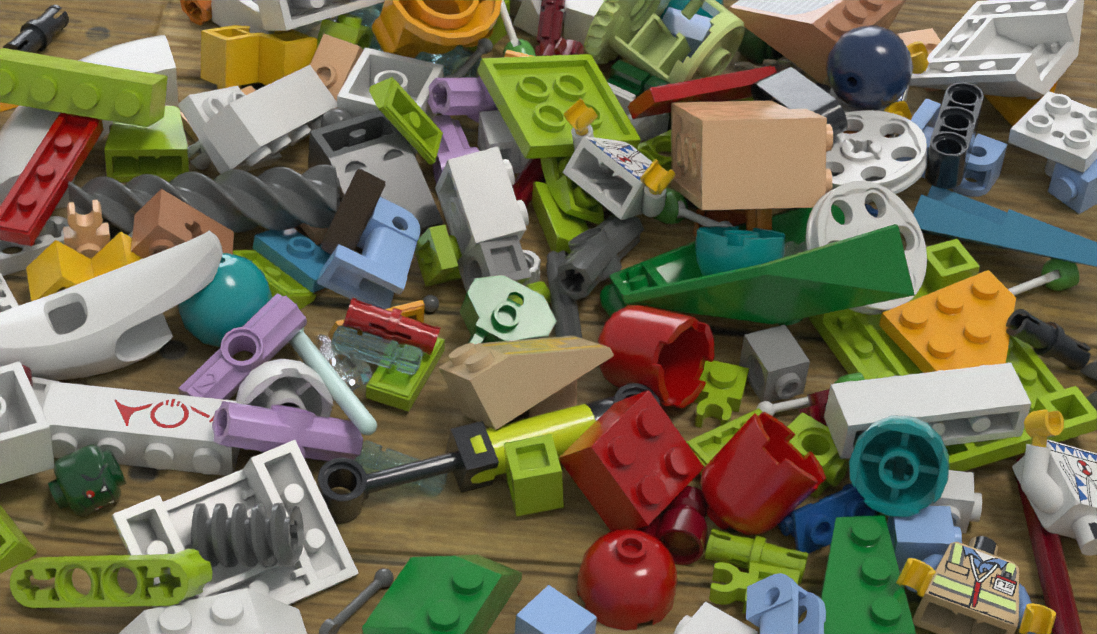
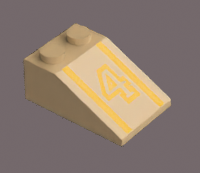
[438,336,614,430]

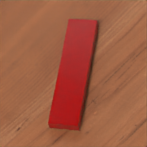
[627,66,776,119]
[0,113,104,247]

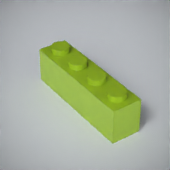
[0,48,168,128]

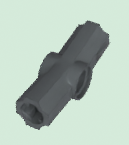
[553,213,644,300]

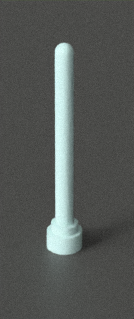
[288,327,377,435]

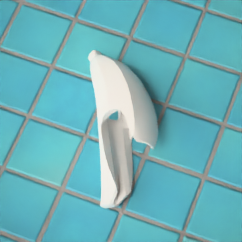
[0,230,223,380]

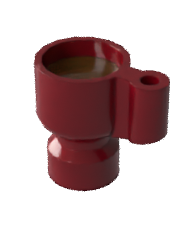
[635,486,708,565]

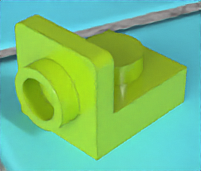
[414,225,462,286]

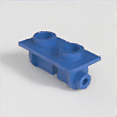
[778,483,878,553]

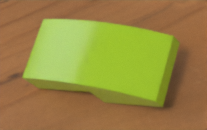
[540,156,604,224]

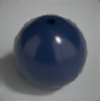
[826,25,913,111]

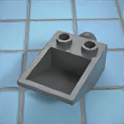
[308,108,443,235]

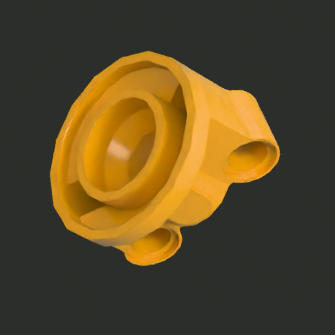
[372,0,502,58]

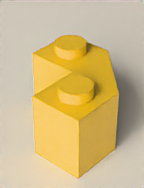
[200,25,317,89]
[26,232,144,302]

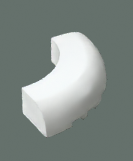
[0,35,178,209]

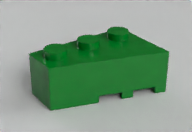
[820,515,916,634]

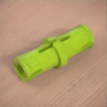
[705,528,809,584]

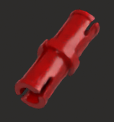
[343,297,441,356]

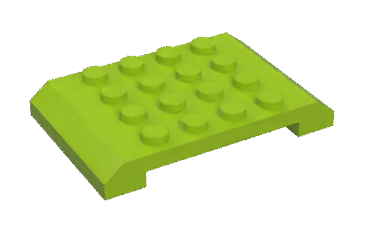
[809,239,1097,471]

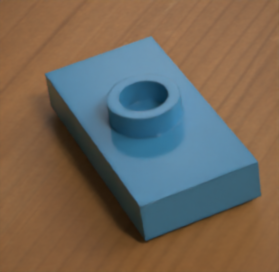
[253,228,331,293]

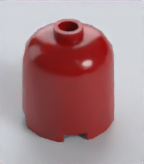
[598,305,715,408]
[700,412,826,536]

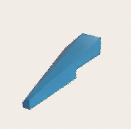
[913,185,1097,267]

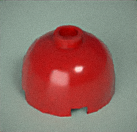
[576,529,678,631]

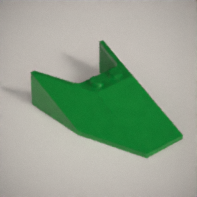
[609,204,915,326]

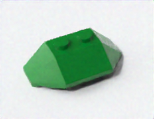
[362,554,522,634]

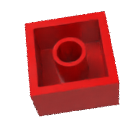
[558,390,704,531]

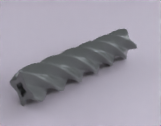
[68,165,340,239]

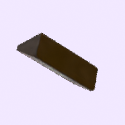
[320,169,386,255]

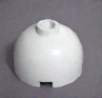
[235,359,333,452]

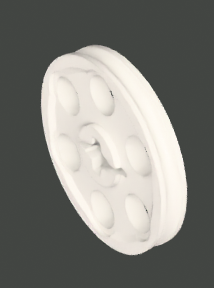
[826,110,927,201]
[806,180,927,315]

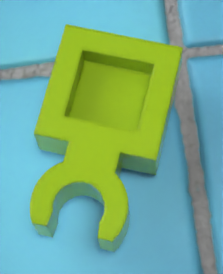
[694,360,749,428]
[709,562,800,614]

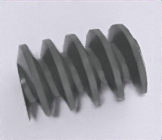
[191,503,304,567]

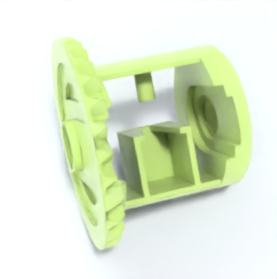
[584,0,745,84]

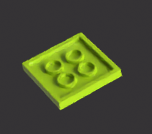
[477,54,641,159]

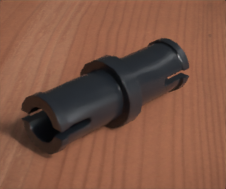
[3,5,69,53]
[1006,309,1091,371]

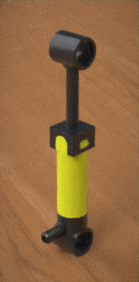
[317,383,660,524]

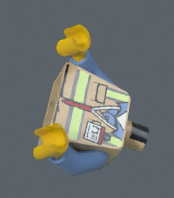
[896,536,1056,634]

